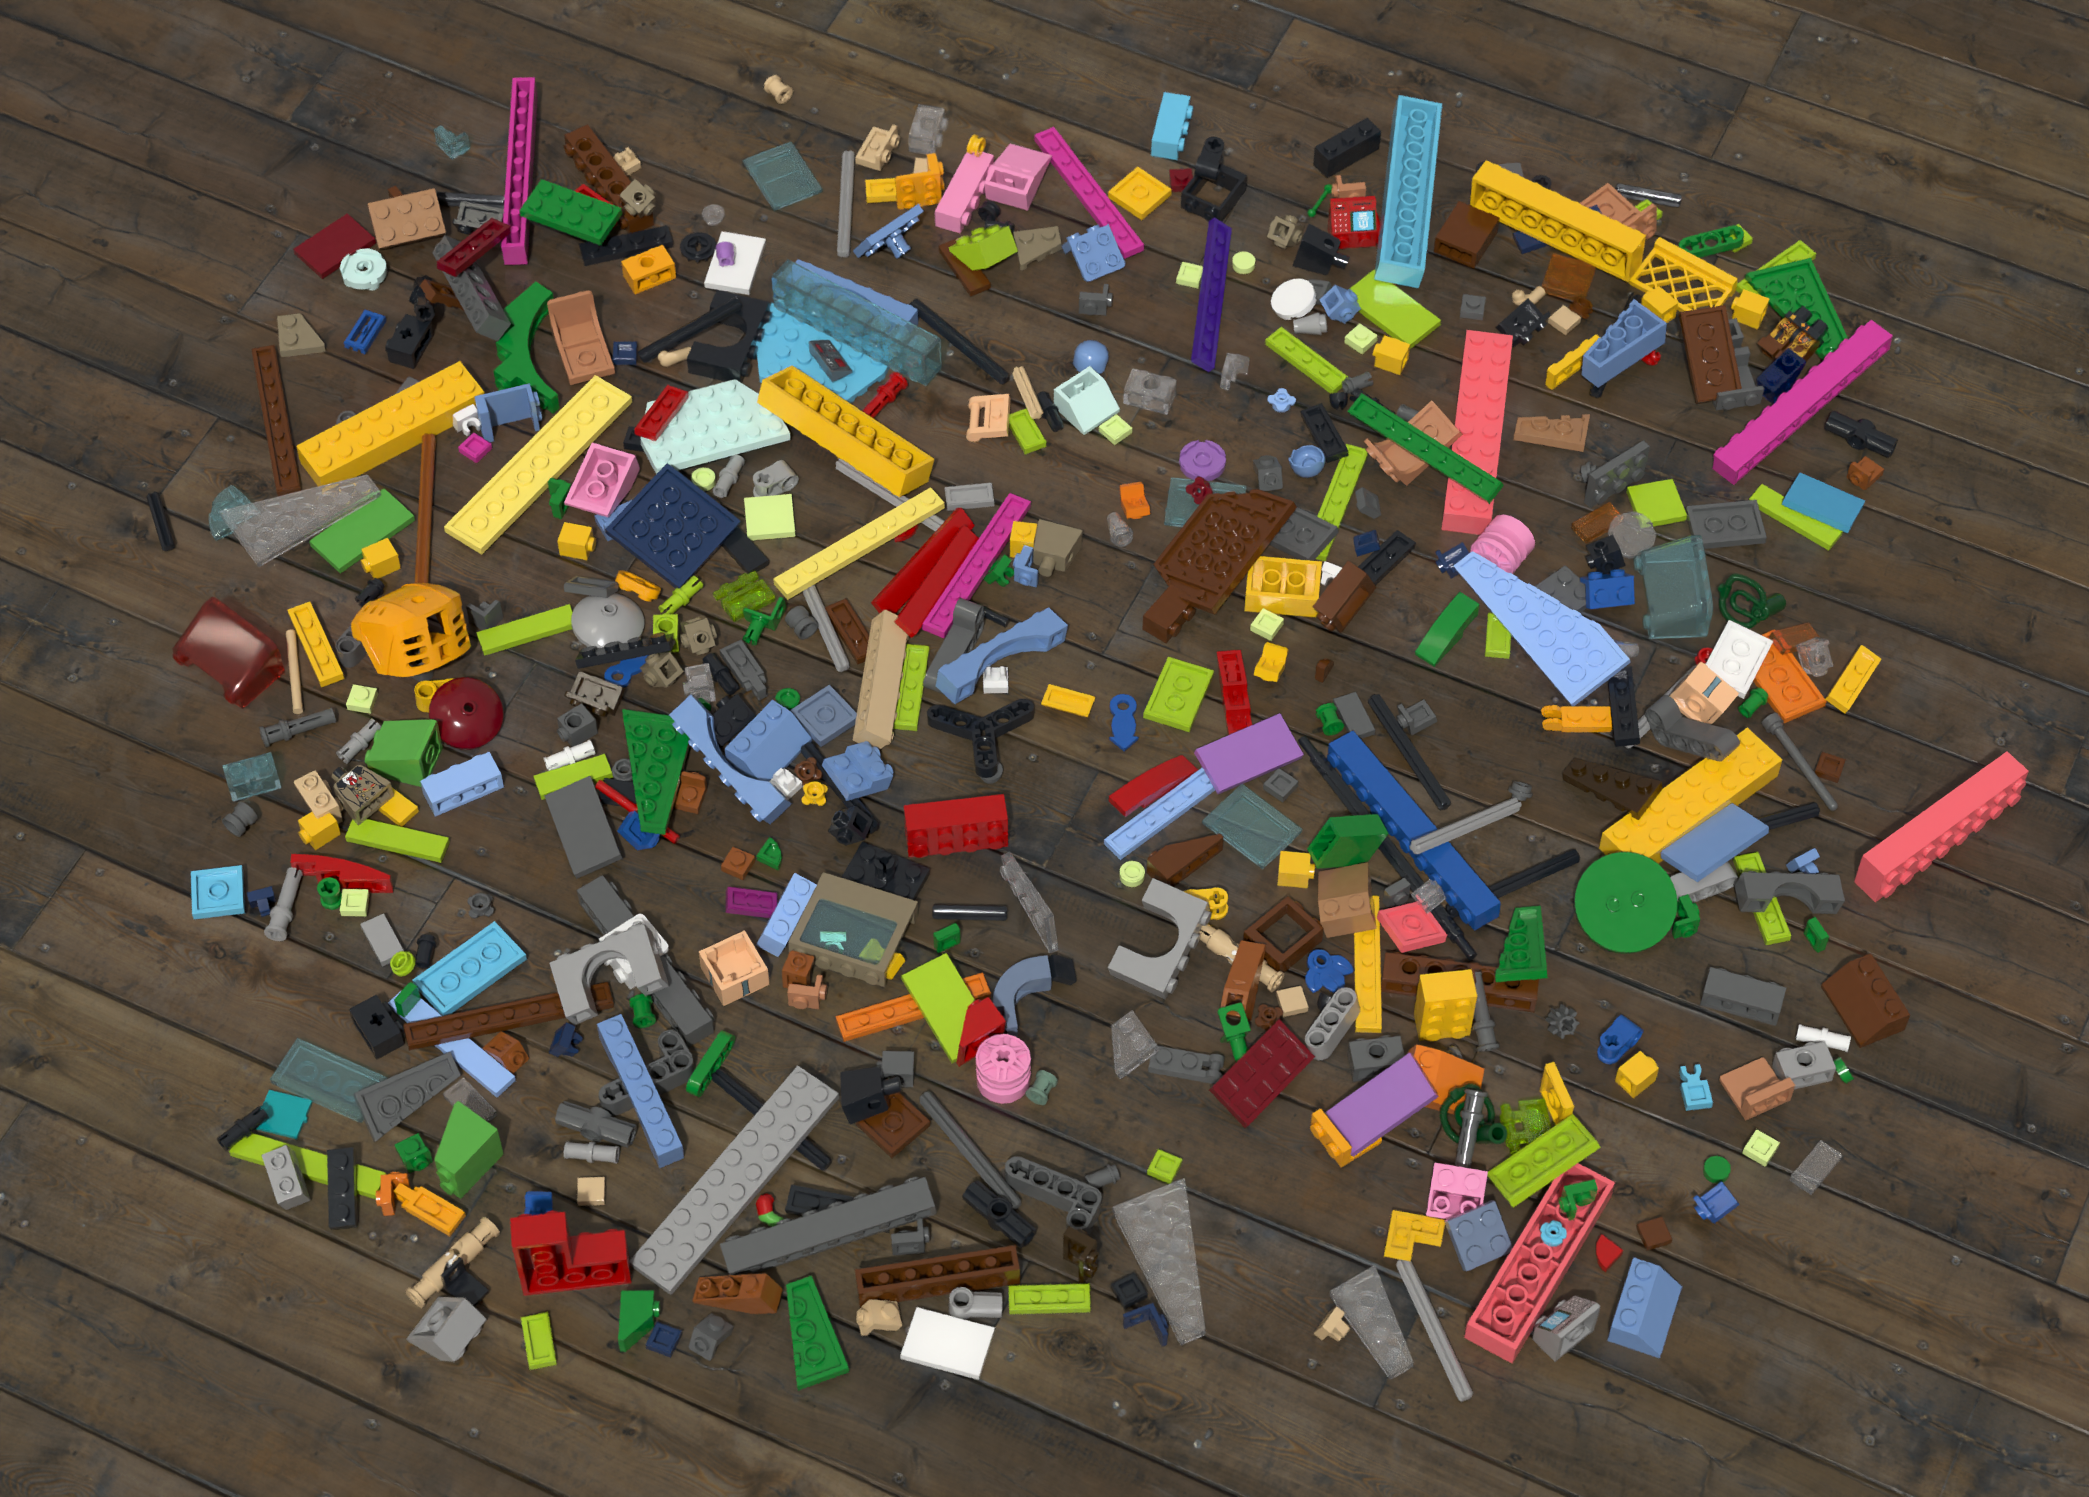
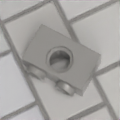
[1772,1042,1836,1089]
[262,1145,311,1210]

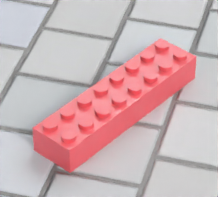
[1854,752,2029,902]
[1464,1163,1615,1364]

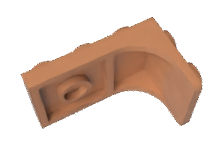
[1580,183,1657,239]
[547,290,615,385]
[1364,400,1463,486]

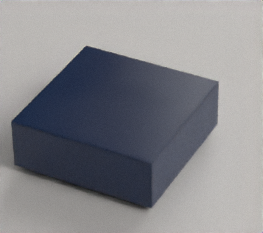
[613,341,637,365]
[1353,530,1380,556]
[646,1322,682,1358]

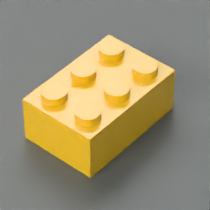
[1244,556,1322,618]
[1414,969,1477,1042]

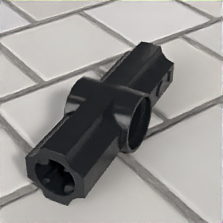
[409,275,438,322]
[1825,411,1898,458]
[962,1181,1037,1248]

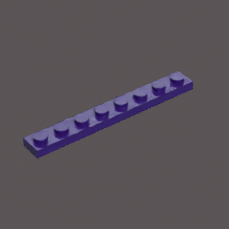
[1191,217,1232,372]

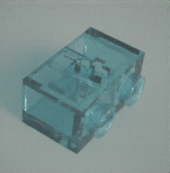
[222,752,281,801]

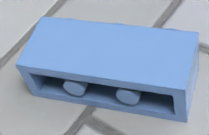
[420,752,504,816]
[756,873,817,957]

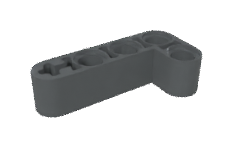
[923,598,984,694]
[335,625,434,681]
[1645,695,1740,762]
[599,1030,694,1117]
[1005,1156,1102,1235]

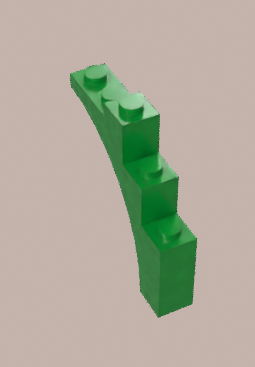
[493,281,560,414]

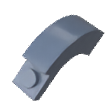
[993,955,1051,1038]

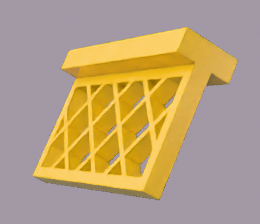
[1629,237,1738,312]

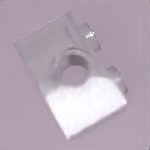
[908,104,948,155]
[1123,368,1177,415]

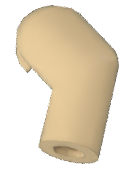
[1512,286,1546,306]
[658,347,691,367]

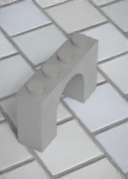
[1108,878,1212,1000]
[550,924,669,1025]

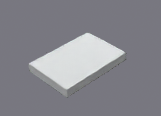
[704,232,766,295]
[1706,620,1773,699]
[901,1307,995,1380]

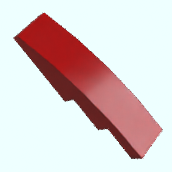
[1216,650,1252,735]
[1109,755,1198,817]
[290,854,394,893]

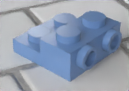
[822,741,893,801]

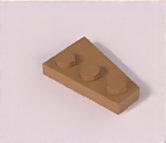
[1513,414,1590,452]

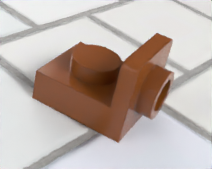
[1846,456,1884,490]
[674,771,707,814]
[782,950,814,989]
[483,1031,529,1074]

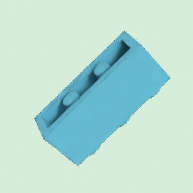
[1151,92,1193,160]

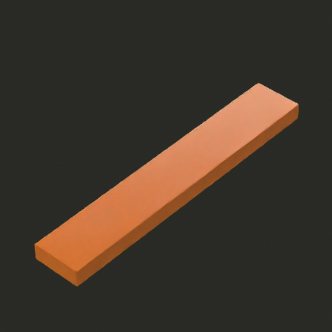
[836,972,991,1042]

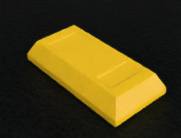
[1041,684,1095,718]

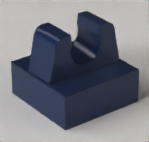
[247,886,276,917]
[549,1022,582,1057]

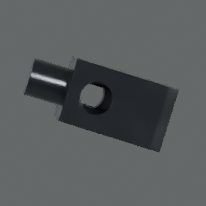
[1293,224,1349,275]
[840,1067,902,1124]

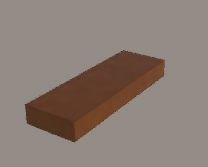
[938,238,991,297]
[825,598,869,665]

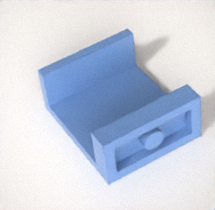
[474,383,542,442]

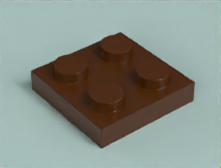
[856,1093,930,1158]

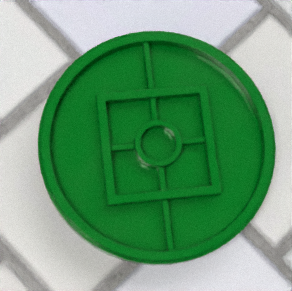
[1574,852,1677,954]

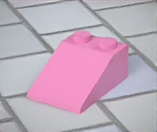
[564,443,640,518]

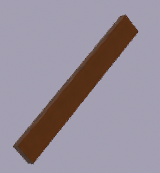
[251,345,301,497]
[403,982,614,1051]

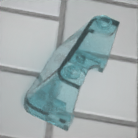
[1634,535,1713,639]

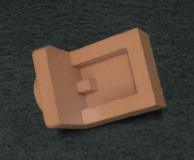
[1331,175,1366,198]
[787,975,827,1009]

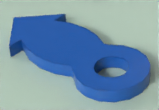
[604,655,649,688]
[1109,694,1139,751]

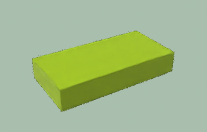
[1009,408,1046,454]
[1485,613,1511,659]
[521,1312,557,1370]

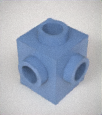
[1320,285,1361,323]

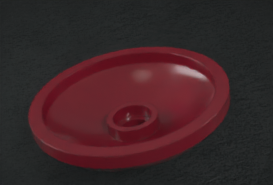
[429,677,503,750]

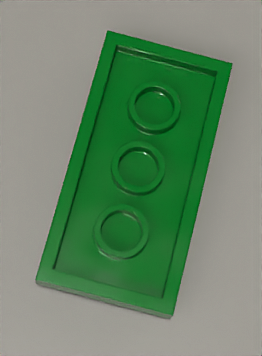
[519,179,622,245]

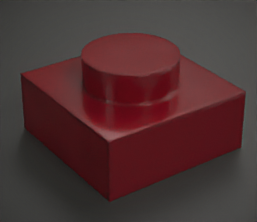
[1169,168,1193,192]

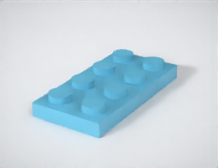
[412,921,527,1016]

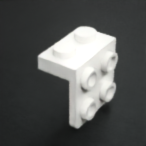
[599,914,669,990]

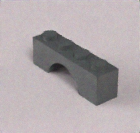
[1735,871,1845,914]

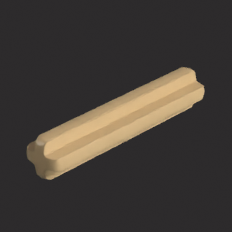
[1012,367,1043,419]

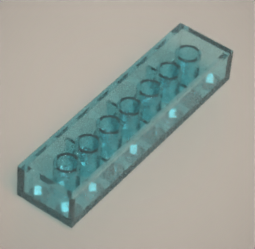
[772,259,942,386]

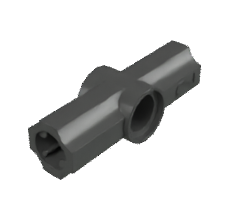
[555,1101,637,1148]

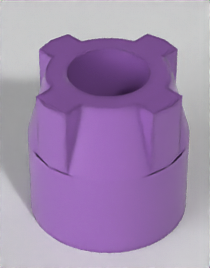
[716,242,735,267]

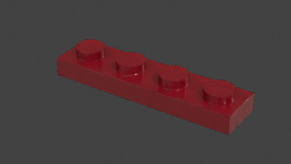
[437,218,510,277]

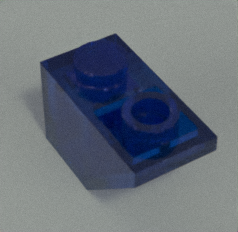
[1756,347,1806,404]

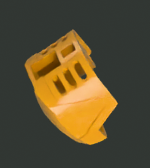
[351,583,471,677]

